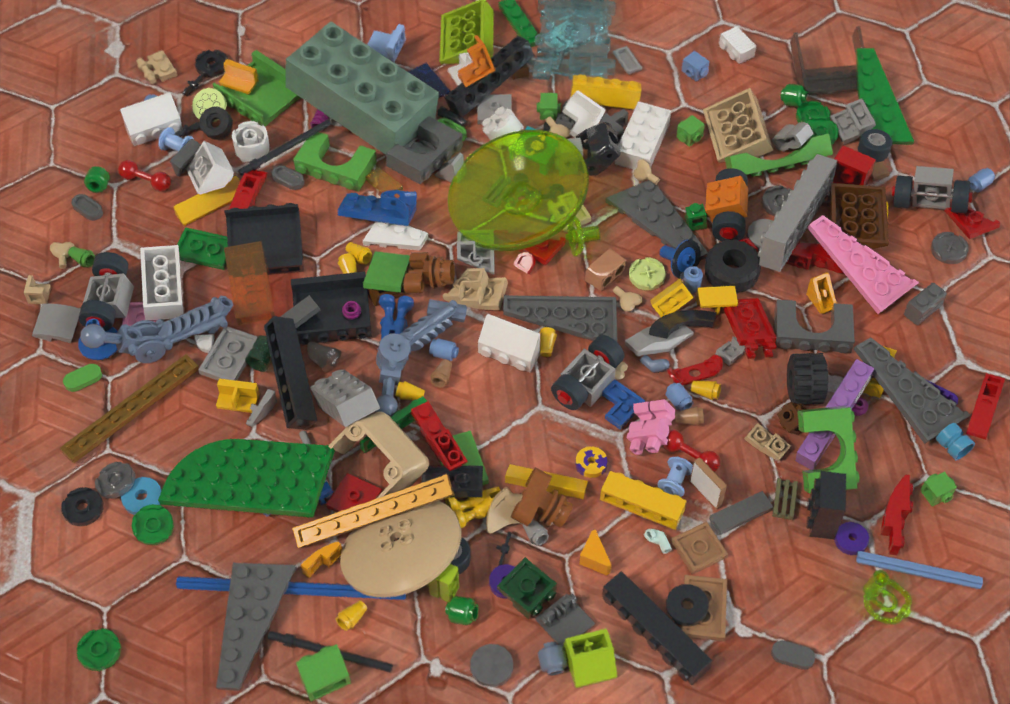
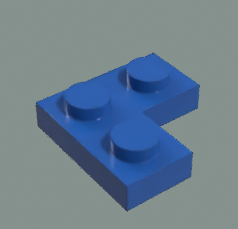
[602,379,645,430]

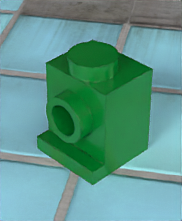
[685,203,707,231]

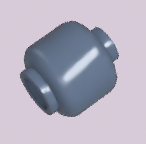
[538,642,568,676]

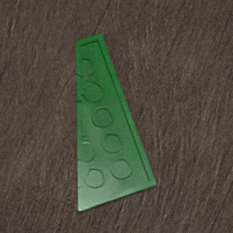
[855,48,914,145]

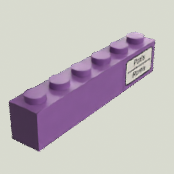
[795,359,874,470]

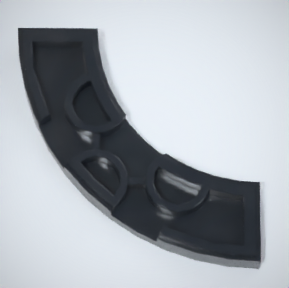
[649,310,717,339]

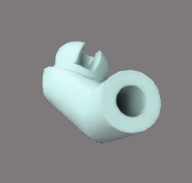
[644,529,672,554]

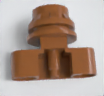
[404,252,455,294]
[511,467,573,528]

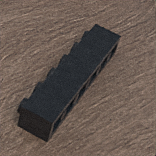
[264,316,317,430]
[602,571,713,685]

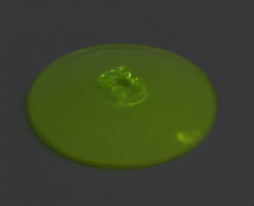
[448,130,589,251]

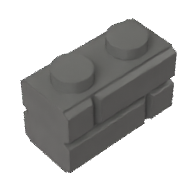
[904,282,947,325]

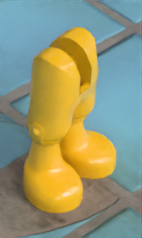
[445,486,501,529]

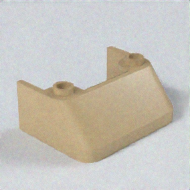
[329,412,429,499]

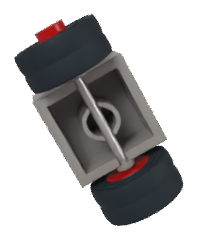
[892,166,973,213]
[79,252,134,331]
[551,335,625,410]

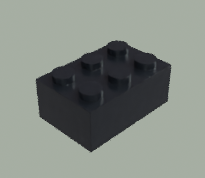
[806,471,846,540]

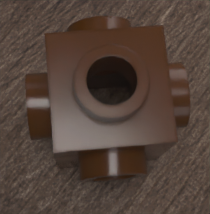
[777,402,807,435]

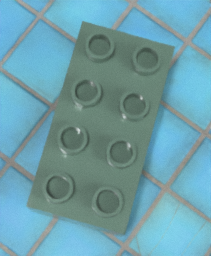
[286,21,439,155]

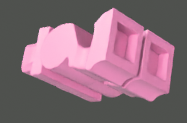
[626,399,675,455]

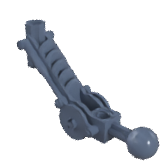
[80,295,234,363]
[375,299,467,417]

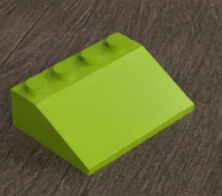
[440,0,494,64]

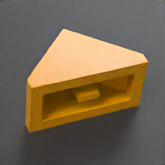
[806,272,837,314]
[579,530,611,575]

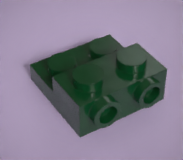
[497,557,557,619]

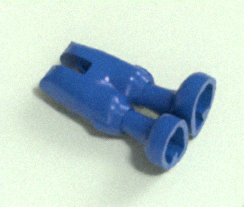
[379,294,414,339]

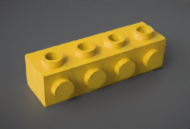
[570,75,641,109]
[600,471,686,530]

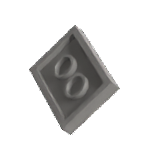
[198,326,260,381]

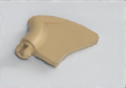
[486,487,523,534]

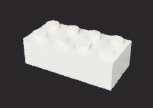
[615,101,671,170]
[140,245,184,320]

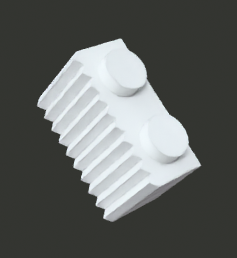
[719,26,756,64]

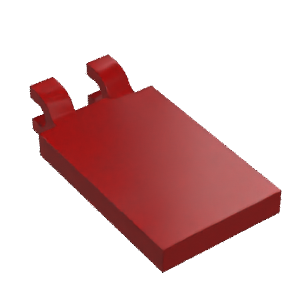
[723,298,777,359]

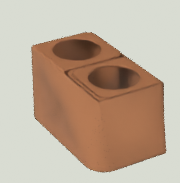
[585,248,626,291]

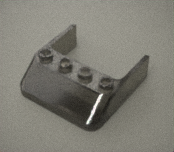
[790,26,865,96]

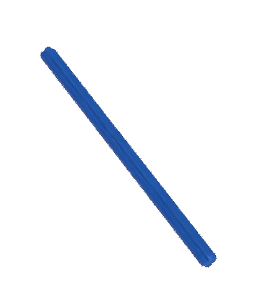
[176,576,406,600]

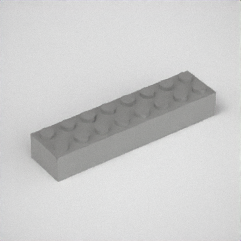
[758,154,837,272]

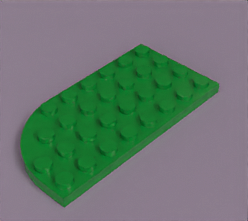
[158,439,335,518]

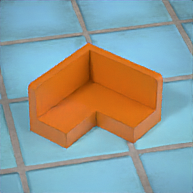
[458,35,496,87]

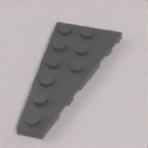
[854,338,971,444]
[216,563,297,691]

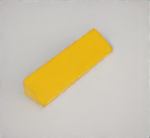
[174,176,240,226]
[505,464,588,500]

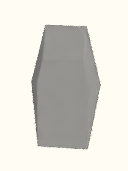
[625,325,694,356]

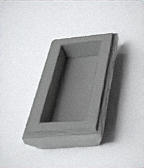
[612,46,642,75]

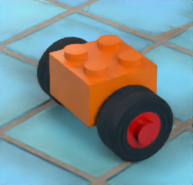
[705,168,749,242]

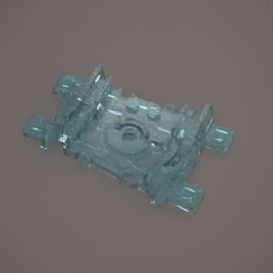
[527,0,616,80]

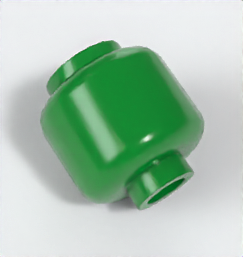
[781,84,807,107]
[84,166,110,193]
[445,596,479,625]

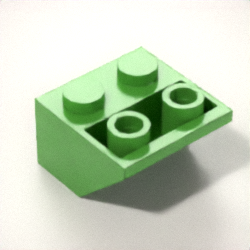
[296,644,351,702]

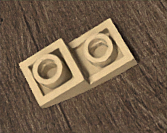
[744,423,791,461]

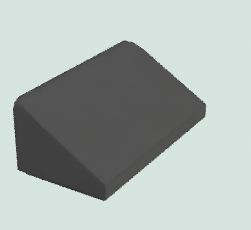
[170,139,201,177]

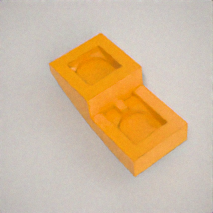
[301,541,342,578]

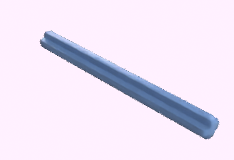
[856,551,983,589]

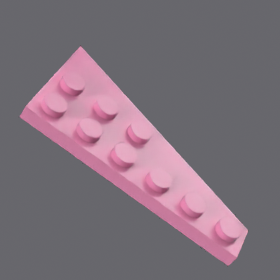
[807,215,919,314]

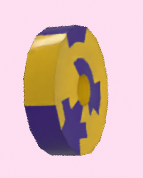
[575,446,607,478]

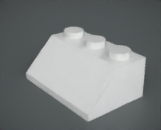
[120,92,183,147]
[186,141,234,195]
[478,314,540,372]

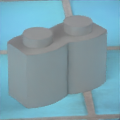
[771,122,814,151]

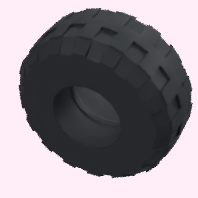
[705,240,761,293]

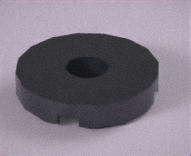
[195,49,228,77]
[61,487,103,526]
[666,584,709,626]

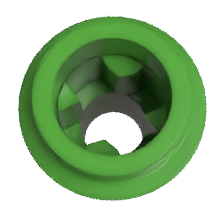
[68,246,95,267]

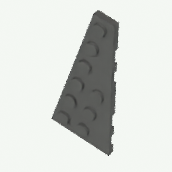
[606,180,708,261]
[503,295,617,342]

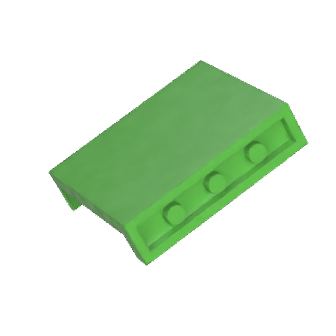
[213,50,301,127]

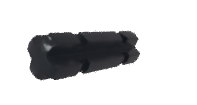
[437,106,467,128]

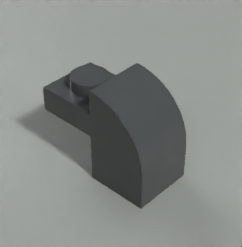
[600,109,628,143]

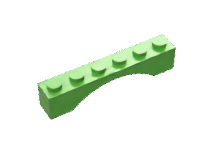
[724,134,833,177]

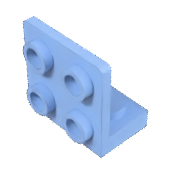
[367,24,406,62]

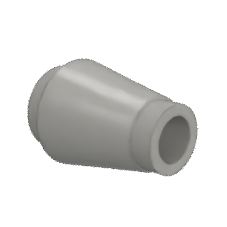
[522,519,549,546]

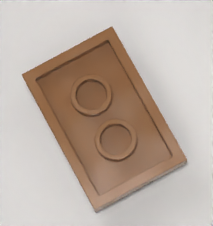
[682,575,727,641]

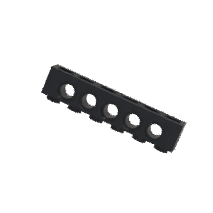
[444,36,534,118]

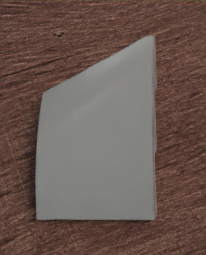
[457,231,495,274]

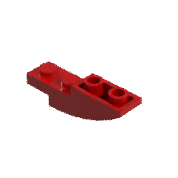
[229,170,267,209]
[786,243,845,274]
[966,373,1006,440]
[411,401,468,471]
[881,474,913,556]

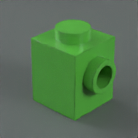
[537,93,561,120]
[677,115,705,147]
[920,471,957,507]

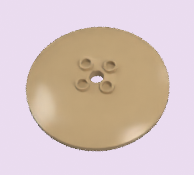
[340,501,461,597]

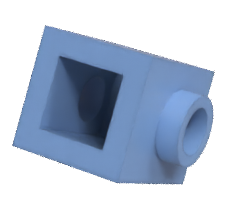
[682,51,710,81]

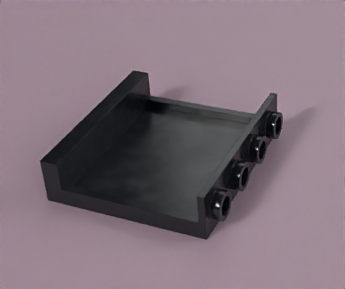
[224,203,304,278]
[291,272,372,345]

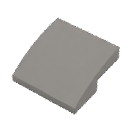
[830,98,876,145]
[32,303,80,343]

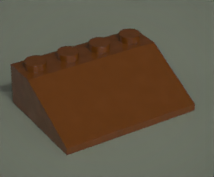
[827,183,889,249]

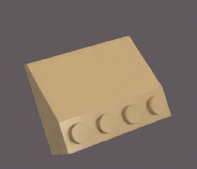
[703,88,773,162]

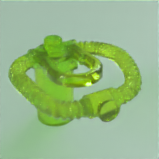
[565,215,600,257]
[863,570,912,624]

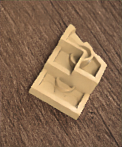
[443,268,508,310]

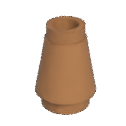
[430,359,452,388]
[675,406,704,426]

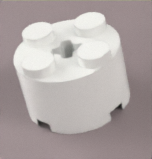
[482,107,524,148]
[232,121,270,162]

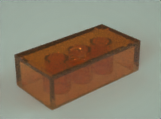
[224,241,276,325]

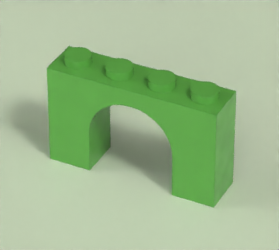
[294,132,377,192]
[798,406,859,493]

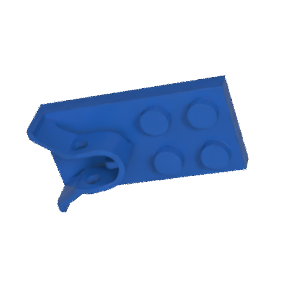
[338,190,417,226]

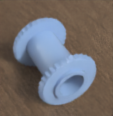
[158,127,194,151]
[657,457,693,497]

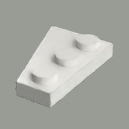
[363,221,428,250]

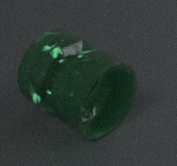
[245,335,272,372]

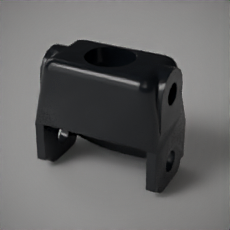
[576,122,621,176]

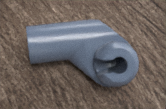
[640,355,670,372]

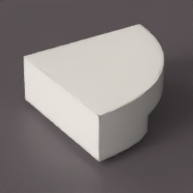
[195,334,215,353]

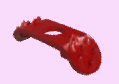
[667,355,723,385]

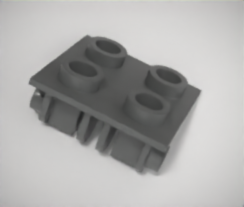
[535,594,595,646]

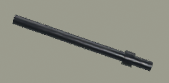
[238,119,332,176]
[268,631,393,673]

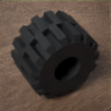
[787,353,829,404]

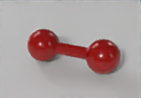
[118,160,171,192]
[662,430,720,472]

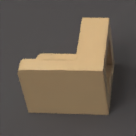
[24,275,51,304]

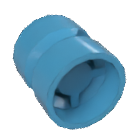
[936,423,975,461]

